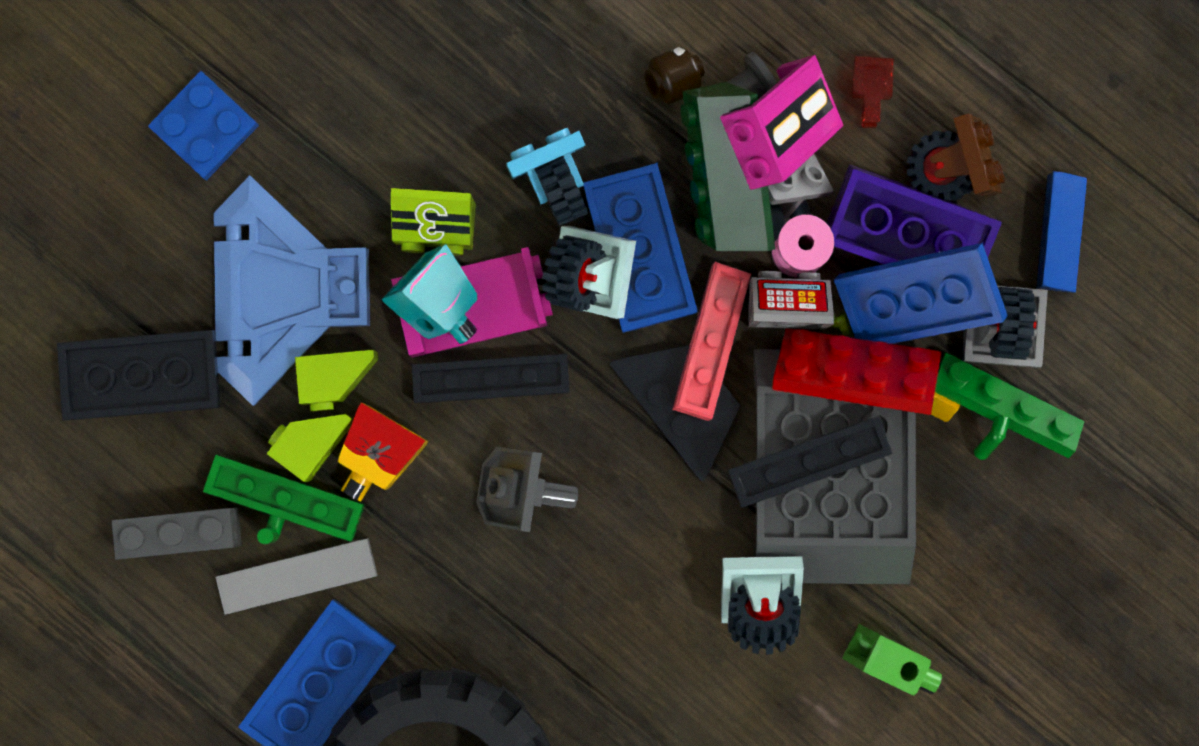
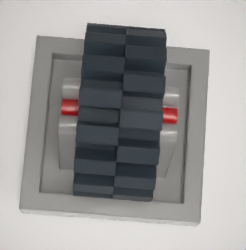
[962,286,1048,368]

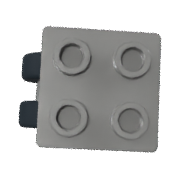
[768,154,833,241]

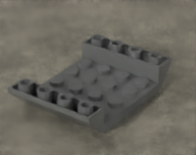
[753,349,916,584]

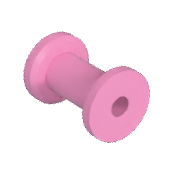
[771,215,834,278]

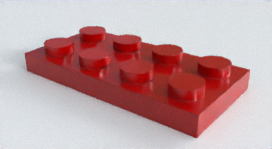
[772,328,941,415]

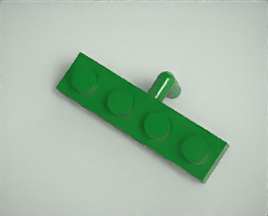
[935,353,1085,460]
[203,455,365,544]

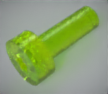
[833,313,855,338]

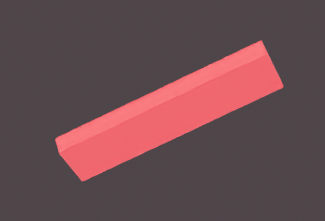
[672,262,751,421]

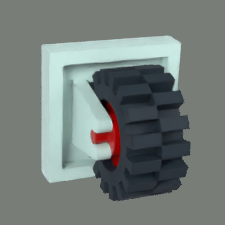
[542,226,636,319]
[721,557,804,655]

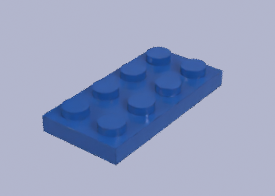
[583,163,698,333]
[834,243,1008,344]
[238,599,397,746]

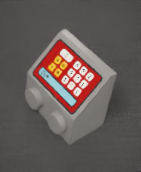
[748,271,834,330]

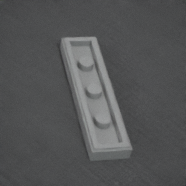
[216,538,378,615]

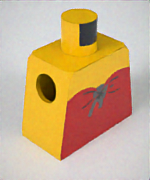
[338,403,428,502]

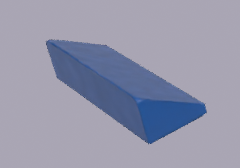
[1036,171,1087,293]

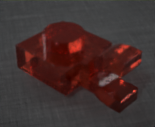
[852,56,894,129]

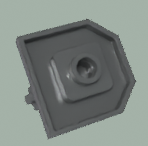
[476,447,578,532]

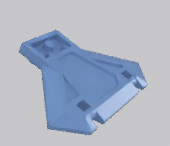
[214,175,370,406]

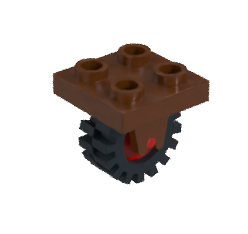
[907,113,1005,202]

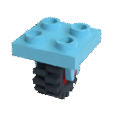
[506,128,588,226]

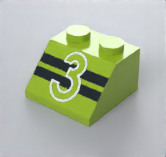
[391,188,476,256]

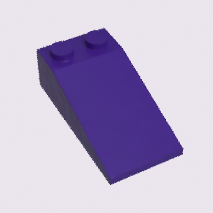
[827,164,1002,264]

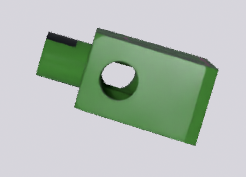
[842,624,942,696]

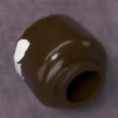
[644,47,705,104]

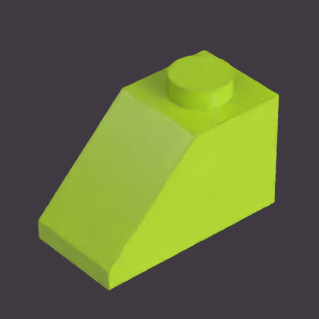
[295,350,378,412]
[267,414,354,482]

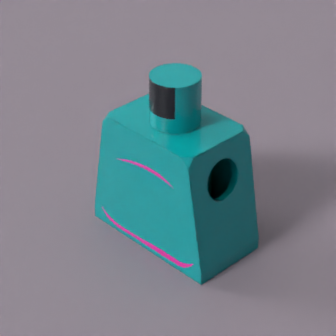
[382,244,477,344]

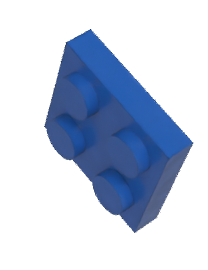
[148,71,259,181]

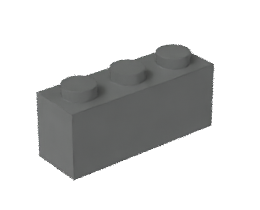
[112,507,242,560]

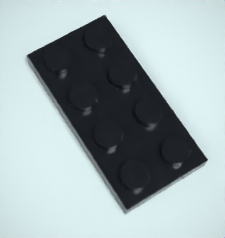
[57,330,221,421]

